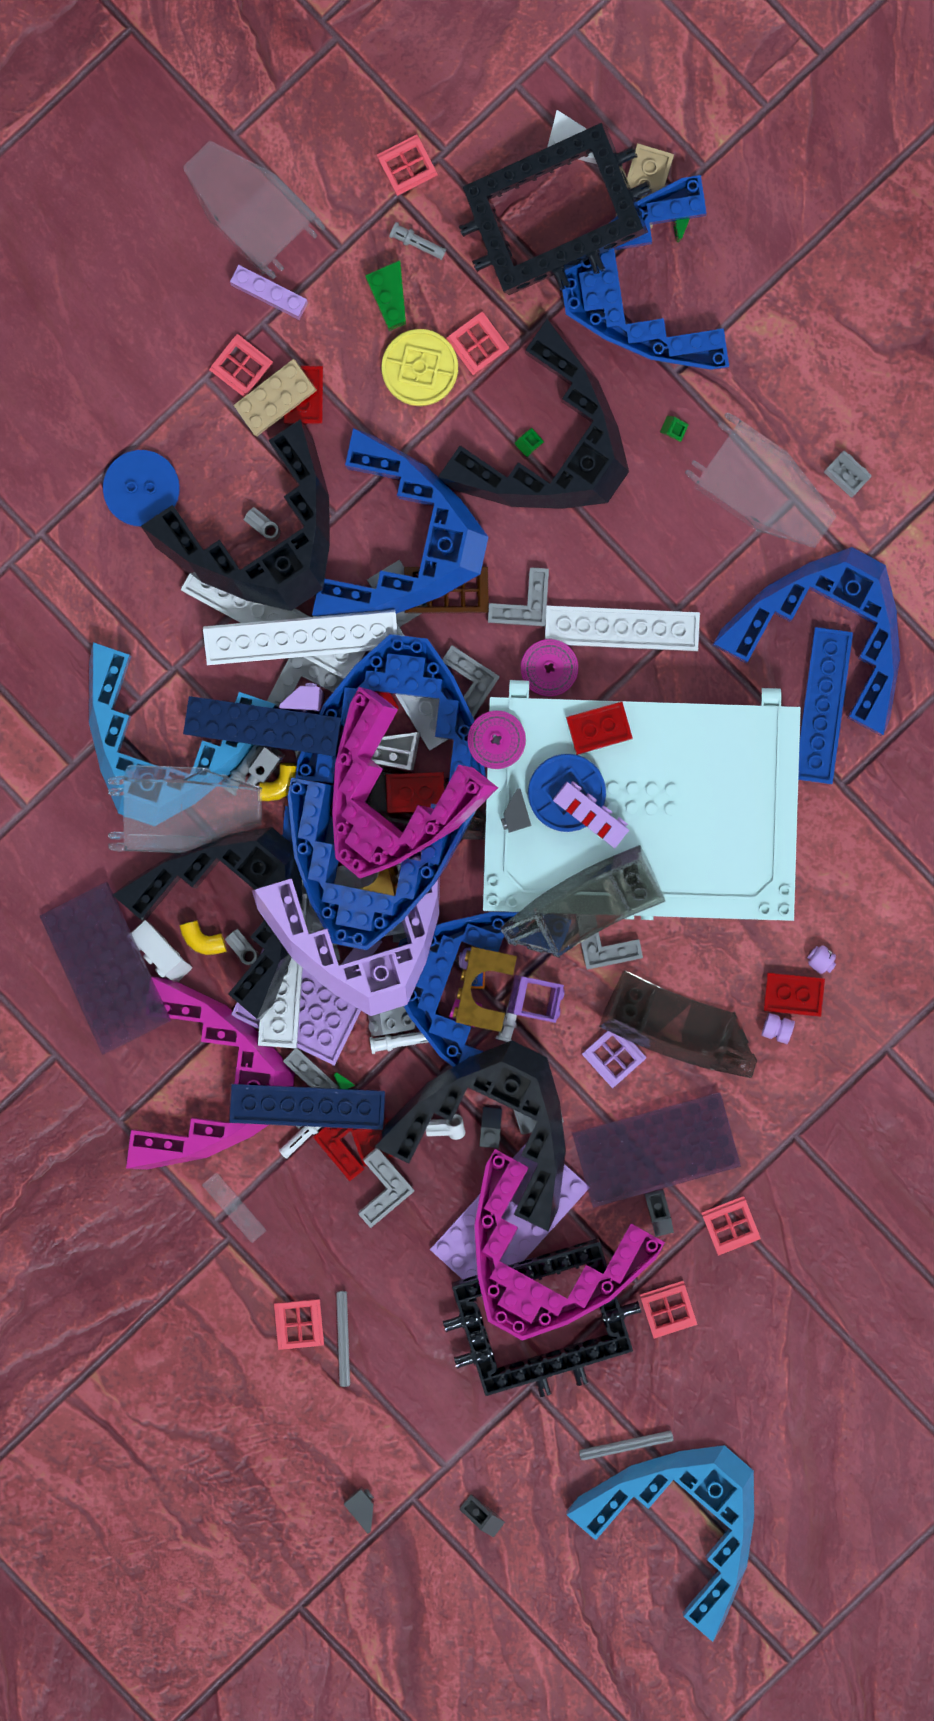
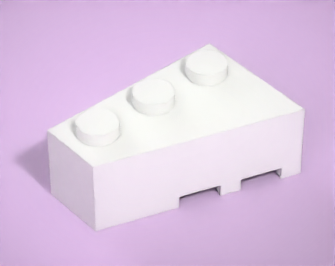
[548,110,597,164]
[371,732,421,770]
[129,920,193,982]

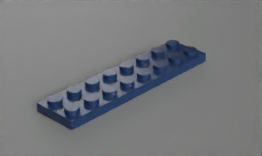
[183,696,342,757]
[229,1084,385,1130]

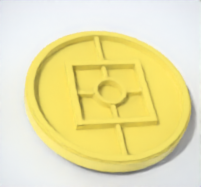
[382,329,458,406]

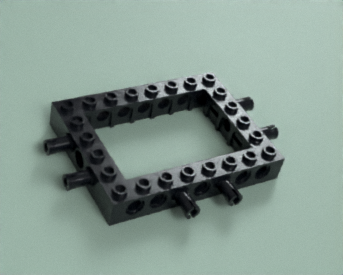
[459,123,652,295]
[443,1238,642,1397]

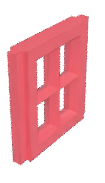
[376,134,438,196]
[446,311,510,375]
[209,334,273,397]
[701,1196,761,1256]
[639,1281,698,1339]
[274,1299,324,1350]

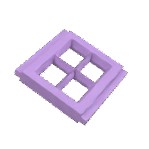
[582,1024,647,1088]

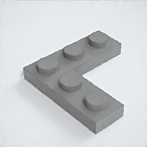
[488,568,549,627]
[442,646,500,718]
[267,657,343,708]
[575,914,643,970]
[283,1048,338,1128]
[358,1148,414,1228]

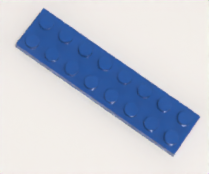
[798,627,853,784]

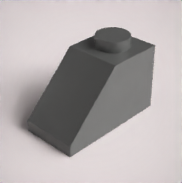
[501,788,532,833]
[479,1107,502,1148]
[645,1190,674,1237]
[344,1487,374,1534]
[459,1494,505,1537]

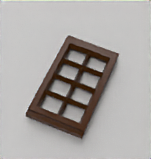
[404,567,489,614]

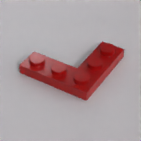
[313,1127,364,1181]

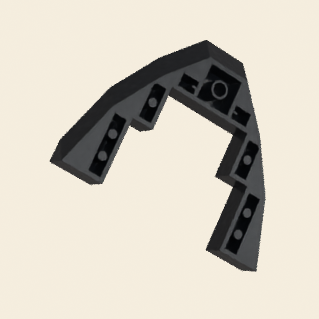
[438,319,629,509]
[141,419,330,611]
[112,827,302,1019]
[375,1040,566,1232]

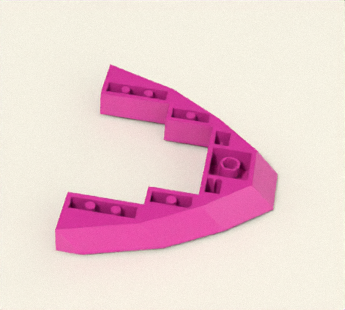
[332,687,499,879]
[126,977,295,1170]
[474,1149,665,1340]

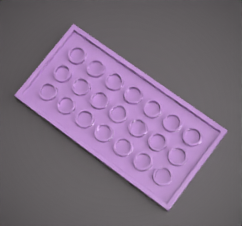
[430,1142,590,1279]

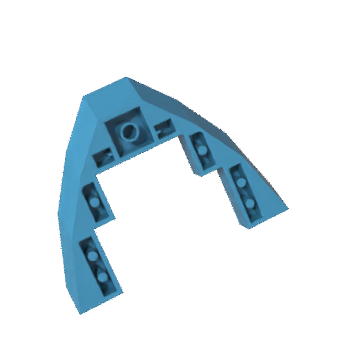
[89,642,276,826]
[566,1445,754,1642]

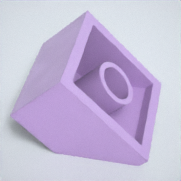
[280,683,324,715]

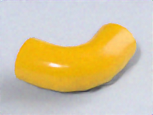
[259,763,297,801]
[179,920,227,955]

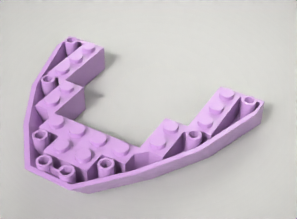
[252,849,440,1016]

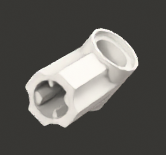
[426,1114,466,1140]

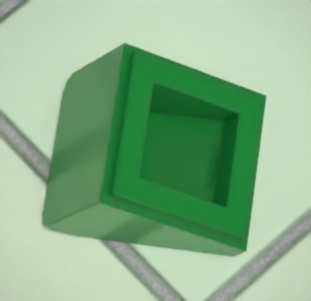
[673,218,690,242]
[660,415,689,442]
[515,428,544,457]
[334,1072,355,1089]

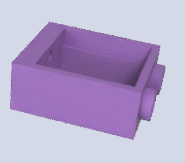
[507,975,564,1023]

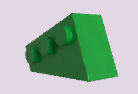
[365,260,406,331]

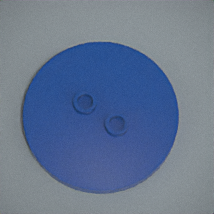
[103,450,180,527]
[528,754,606,832]

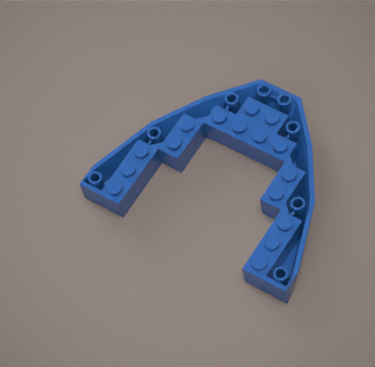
[562,175,729,370]
[312,428,489,617]
[712,547,900,736]
[296,634,486,802]
[288,778,475,950]
[398,912,571,1067]

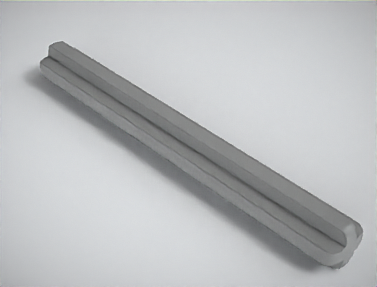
[336,1291,350,1387]
[579,1431,673,1460]

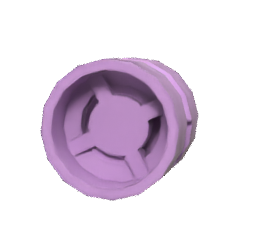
[761,1013,795,1044]

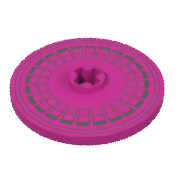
[521,639,578,696]
[468,711,526,769]

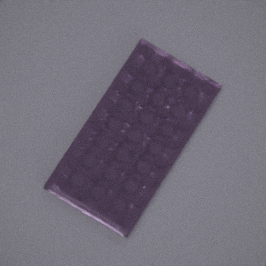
[40,882,171,1055]
[572,1092,741,1208]

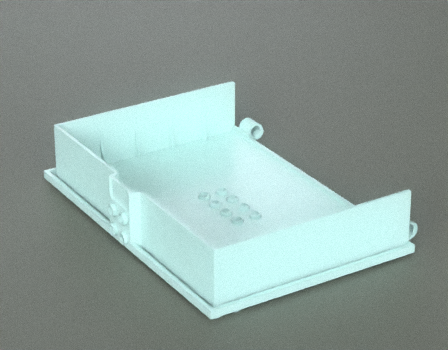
[483,680,800,921]

